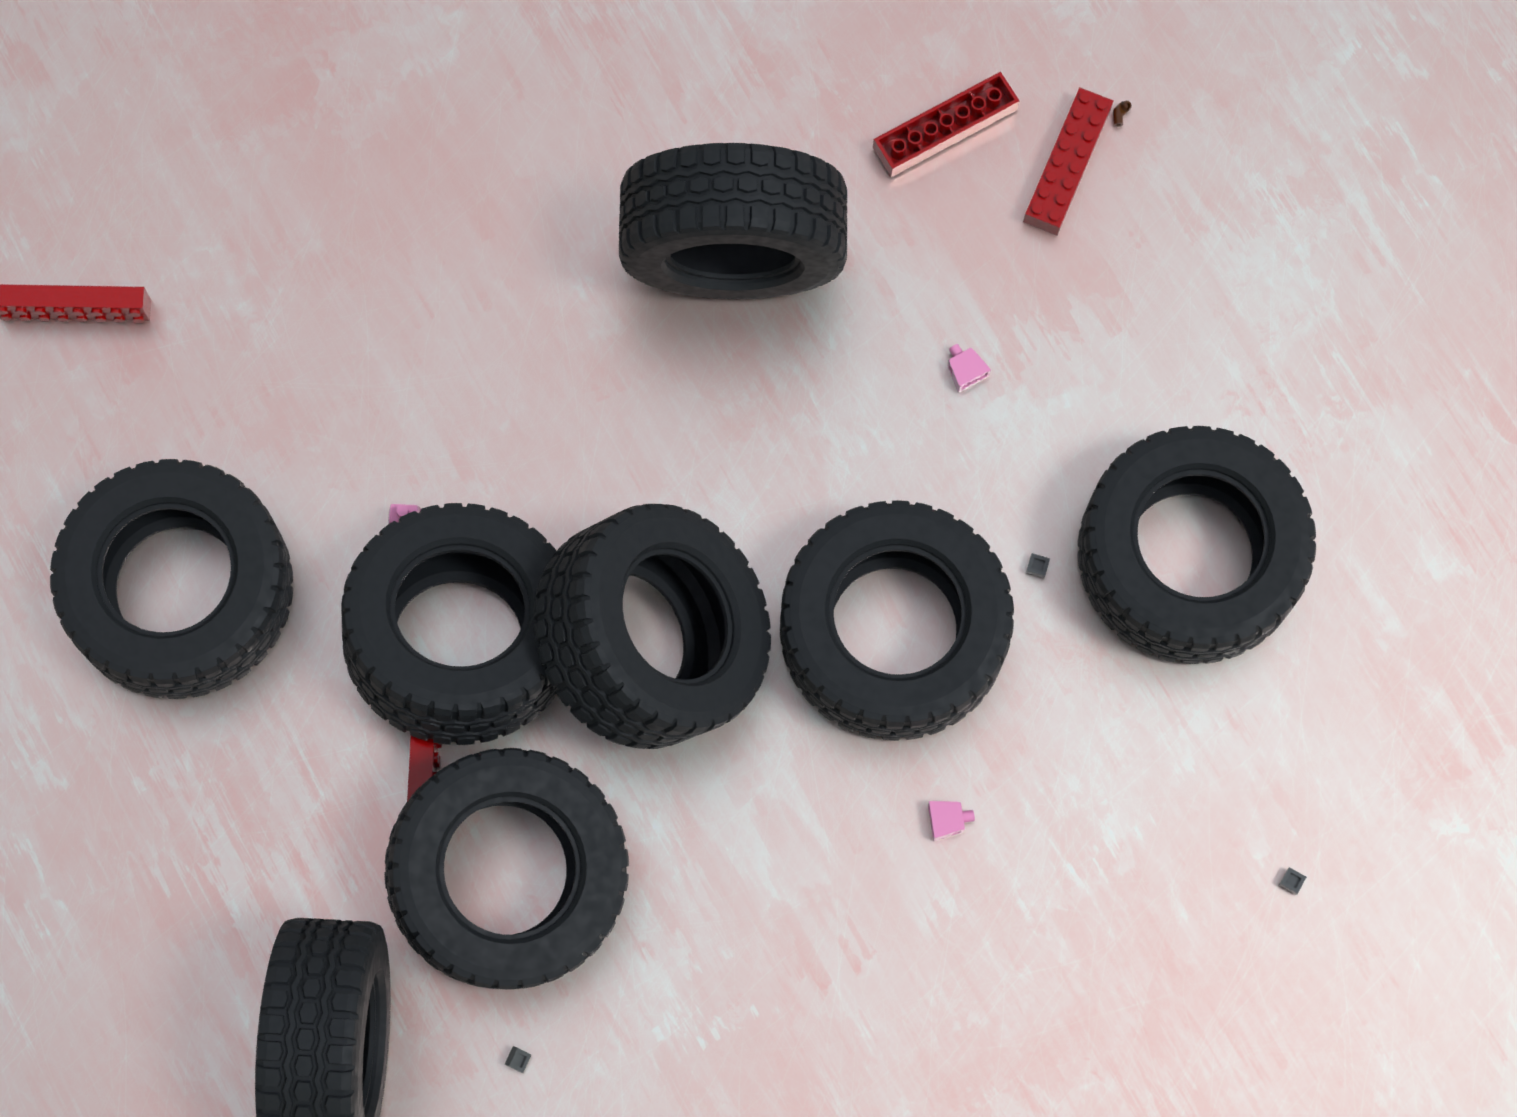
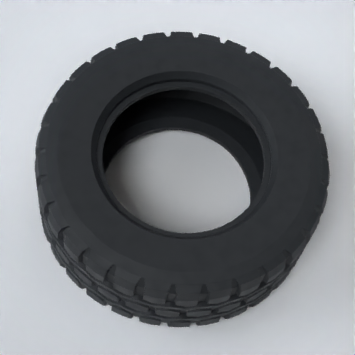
[619,143,847,299]
[1077,426,1316,664]
[50,459,293,699]
[780,500,1014,741]
[341,503,557,745]
[534,504,771,749]
[384,748,629,990]
[255,918,391,1117]

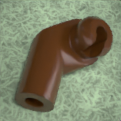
[1113,101,1132,127]

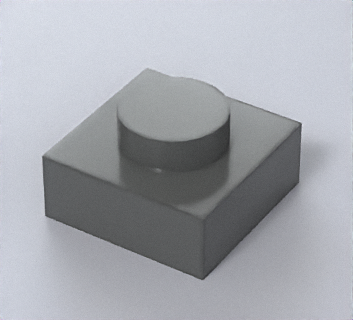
[1026,553,1050,578]
[1279,867,1307,895]
[505,1046,531,1073]

